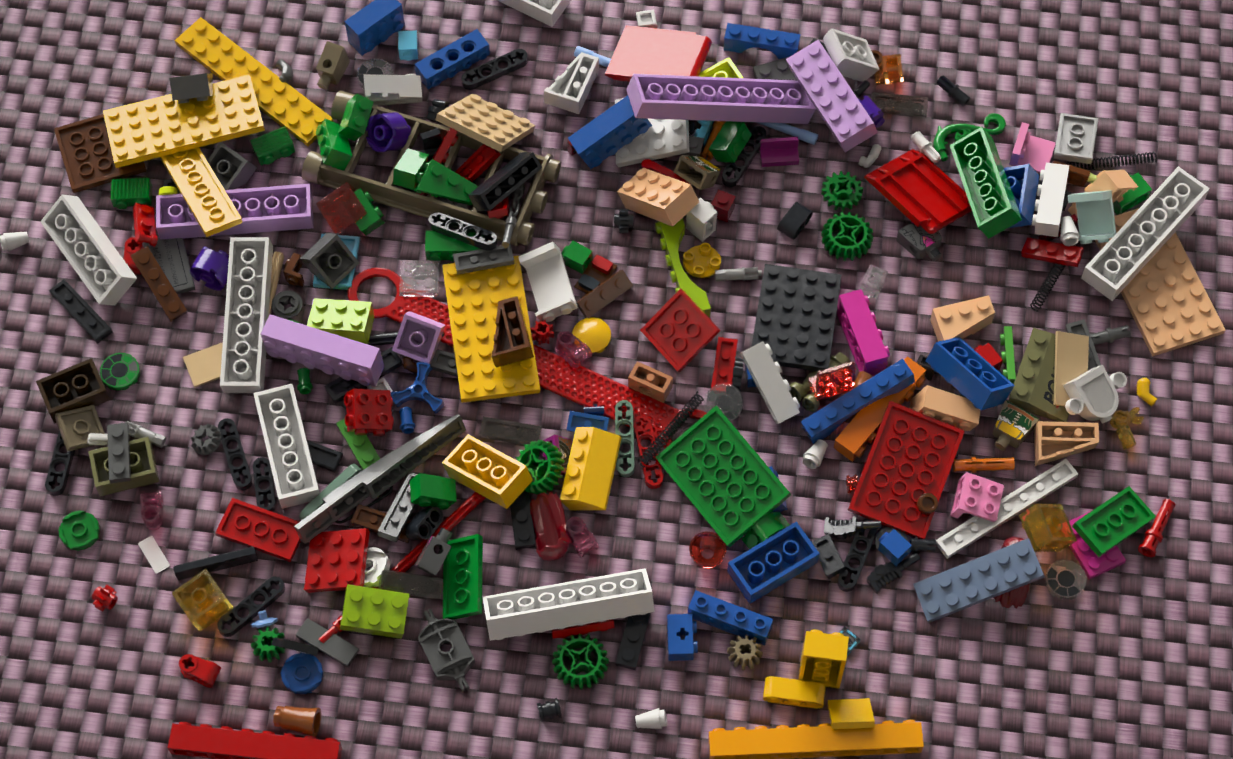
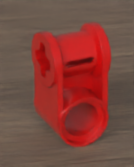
[123,237,144,275]
[179,654,221,688]

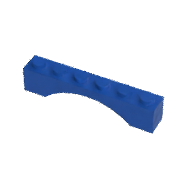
[801,359,915,445]

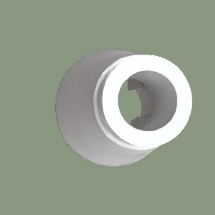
[1060,216,1080,246]
[0,232,29,252]
[802,439,828,469]
[635,708,667,729]

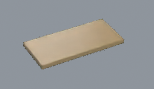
[1053,331,1089,407]
[183,342,223,388]

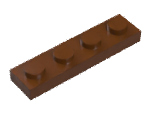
[130,246,187,322]

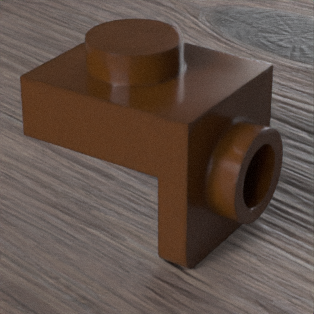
[283,253,304,287]

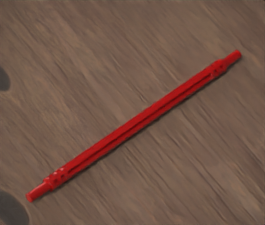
[319,492,486,643]

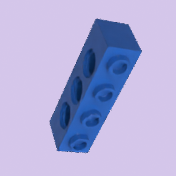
[415,29,490,89]
[688,590,773,646]

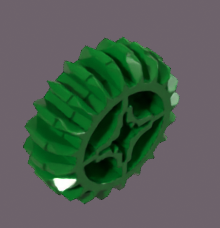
[821,212,873,262]
[515,440,565,495]
[552,633,609,690]

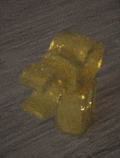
[1110,407,1144,449]

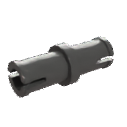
[1090,325,1131,346]

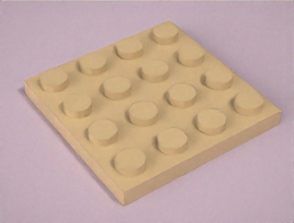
[435,94,535,152]

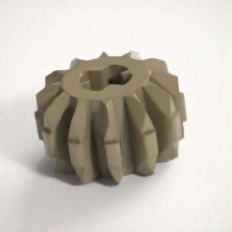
[727,634,763,671]

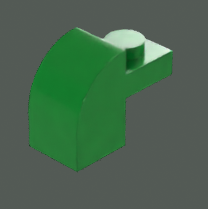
[742,512,790,550]

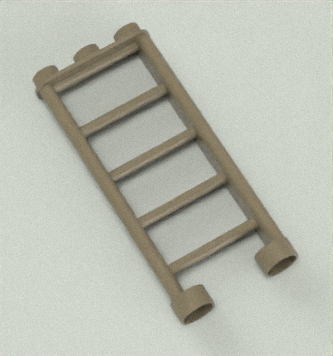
[302,90,561,246]

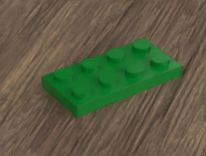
[1072,486,1156,557]
[443,534,483,620]

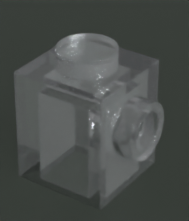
[860,264,888,299]

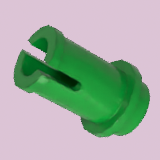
[297,368,313,394]

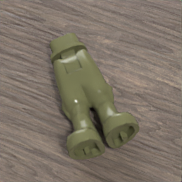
[789,352,851,412]

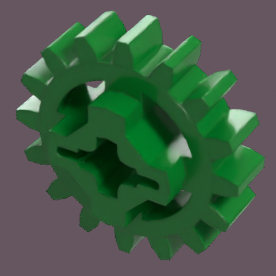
[821,171,863,211]

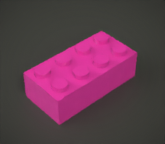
[836,289,890,376]

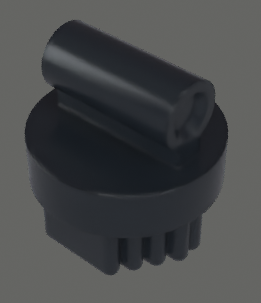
[427,99,449,124]

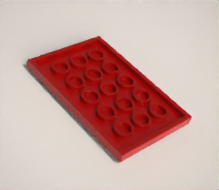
[848,401,965,539]

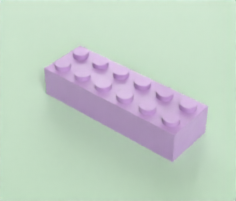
[786,40,878,152]
[260,314,384,387]

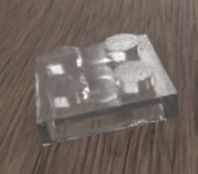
[399,260,439,297]

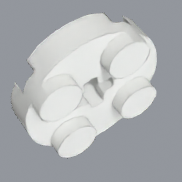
[363,547,391,587]

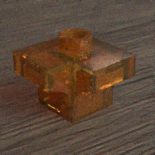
[875,54,904,85]

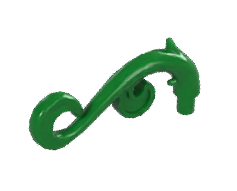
[933,113,1006,162]

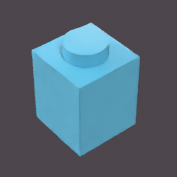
[398,30,418,61]

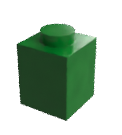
[562,241,593,274]

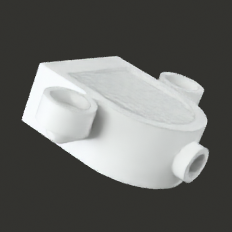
[1063,365,1127,424]

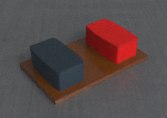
[574,254,618,294]

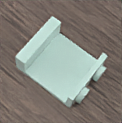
[1068,190,1116,244]

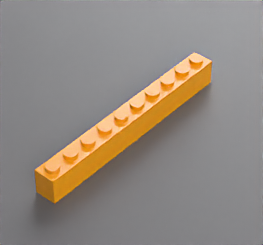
[708,720,924,759]

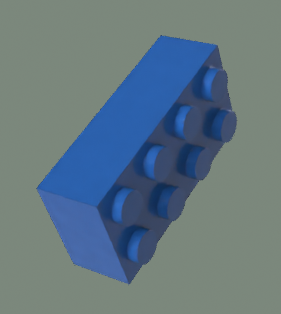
[568,95,652,169]
[926,337,1015,410]
[727,521,820,604]

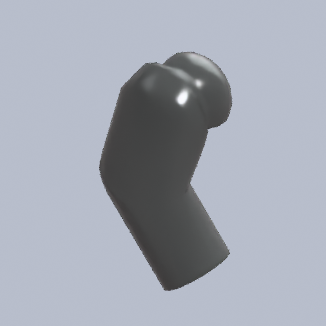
[276,59,293,83]

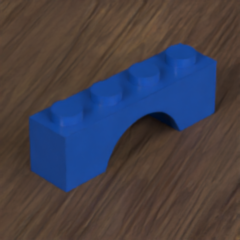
[724,23,801,59]

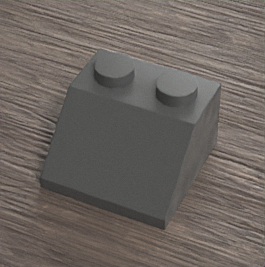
[169,73,213,104]
[207,142,257,190]
[300,233,359,289]

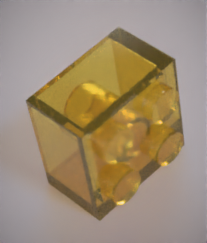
[1019,504,1077,552]
[172,569,234,632]

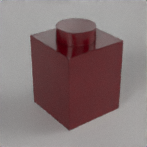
[711,189,736,222]

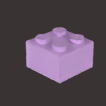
[392,311,446,364]

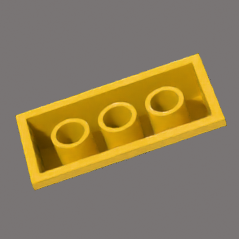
[560,427,622,510]

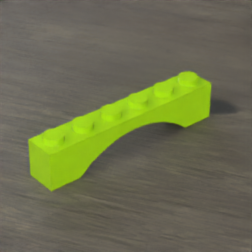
[655,218,711,318]

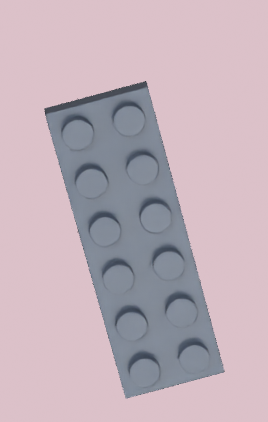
[913,538,1045,623]

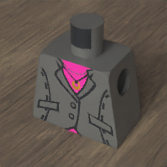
[896,222,942,261]
[414,528,452,575]

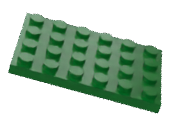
[655,405,792,547]

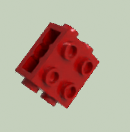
[344,389,394,436]

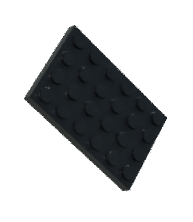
[751,264,842,373]

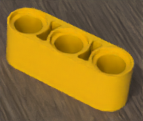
[763,676,826,709]

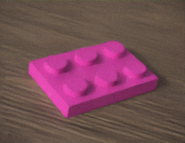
[1059,510,1126,580]

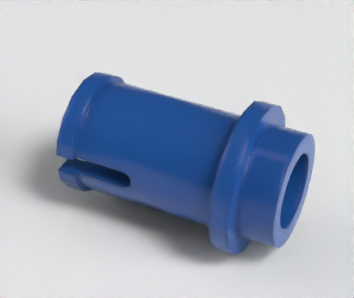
[399,407,416,434]

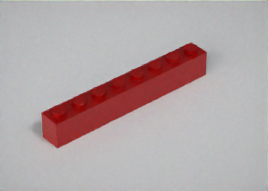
[167,722,342,759]

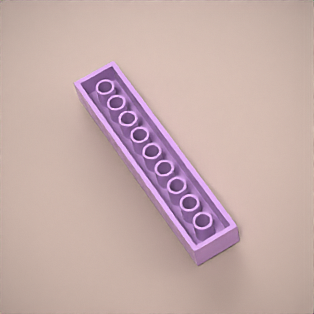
[626,74,816,124]

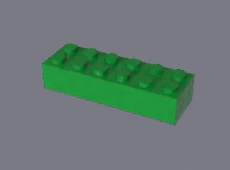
[950,127,1022,239]

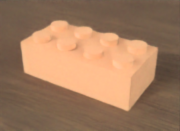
[617,168,699,226]

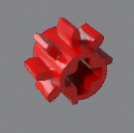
[530,320,554,345]
[92,584,118,612]

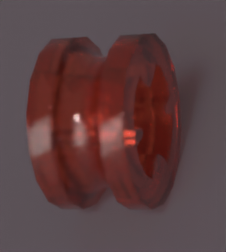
[846,474,858,493]

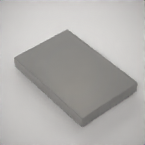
[1053,113,1098,164]

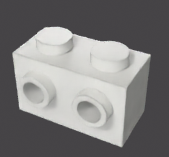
[686,197,717,242]

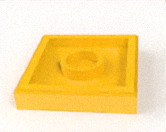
[827,698,875,729]

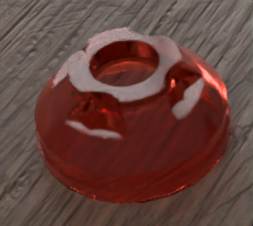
[689,531,727,568]

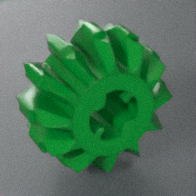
[251,626,285,663]

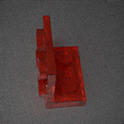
[316,182,367,234]
[808,361,856,400]

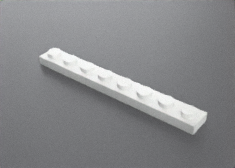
[936,459,1078,559]

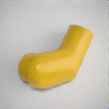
[1136,378,1157,407]

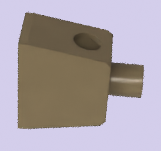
[316,41,350,89]

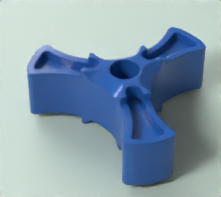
[391,362,444,414]

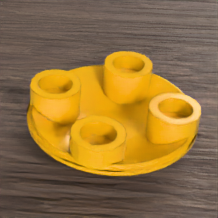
[683,243,721,278]
[572,317,611,353]

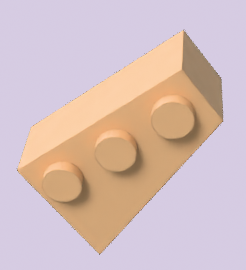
[1068,170,1138,223]
[930,295,995,342]
[909,385,981,431]

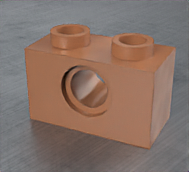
[628,361,673,403]

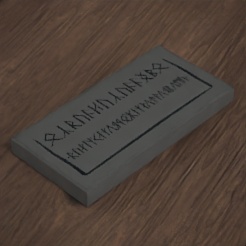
[144,229,196,294]

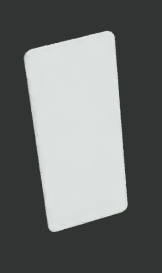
[138,536,170,574]

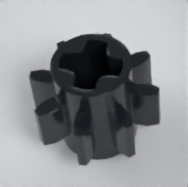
[614,209,633,233]

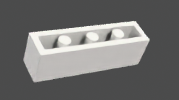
[1032,163,1069,237]
[740,342,800,424]

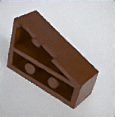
[491,296,534,368]

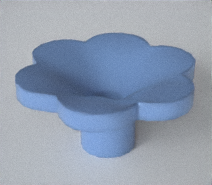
[251,610,278,628]

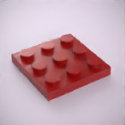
[640,288,721,372]
[304,528,370,593]

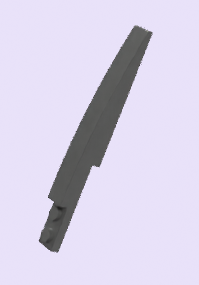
[294,414,466,544]

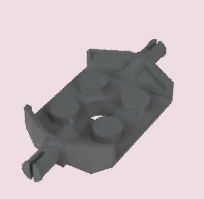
[418,609,475,692]

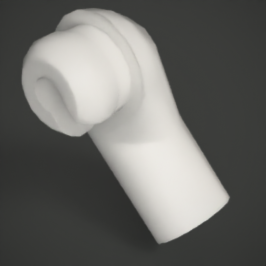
[859,144,881,168]

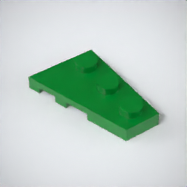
[414,159,479,206]

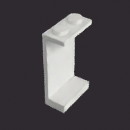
[518,242,578,322]

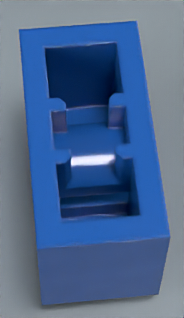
[667,614,698,661]

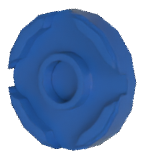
[281,653,323,695]

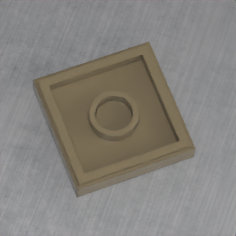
[55,405,105,452]

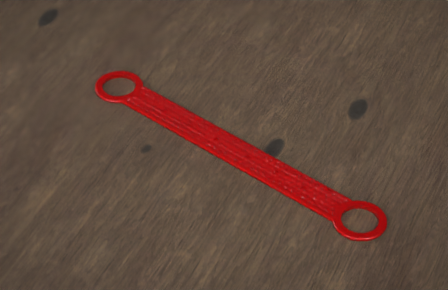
[348,268,707,448]

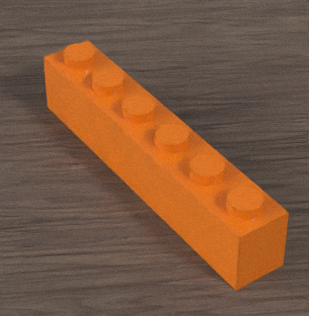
[833,356,926,462]

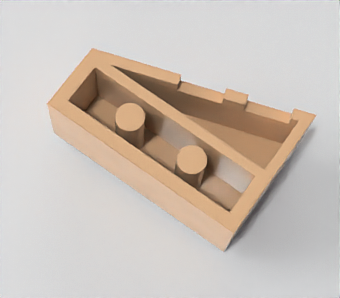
[1034,421,1099,466]

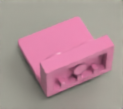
[1009,122,1055,173]
[950,472,1004,522]

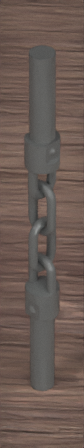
[502,182,525,248]

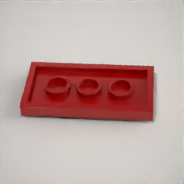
[215,498,301,562]

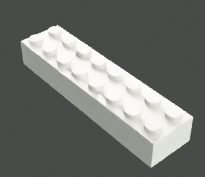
[1081,166,1210,301]
[220,237,273,393]
[483,568,655,641]

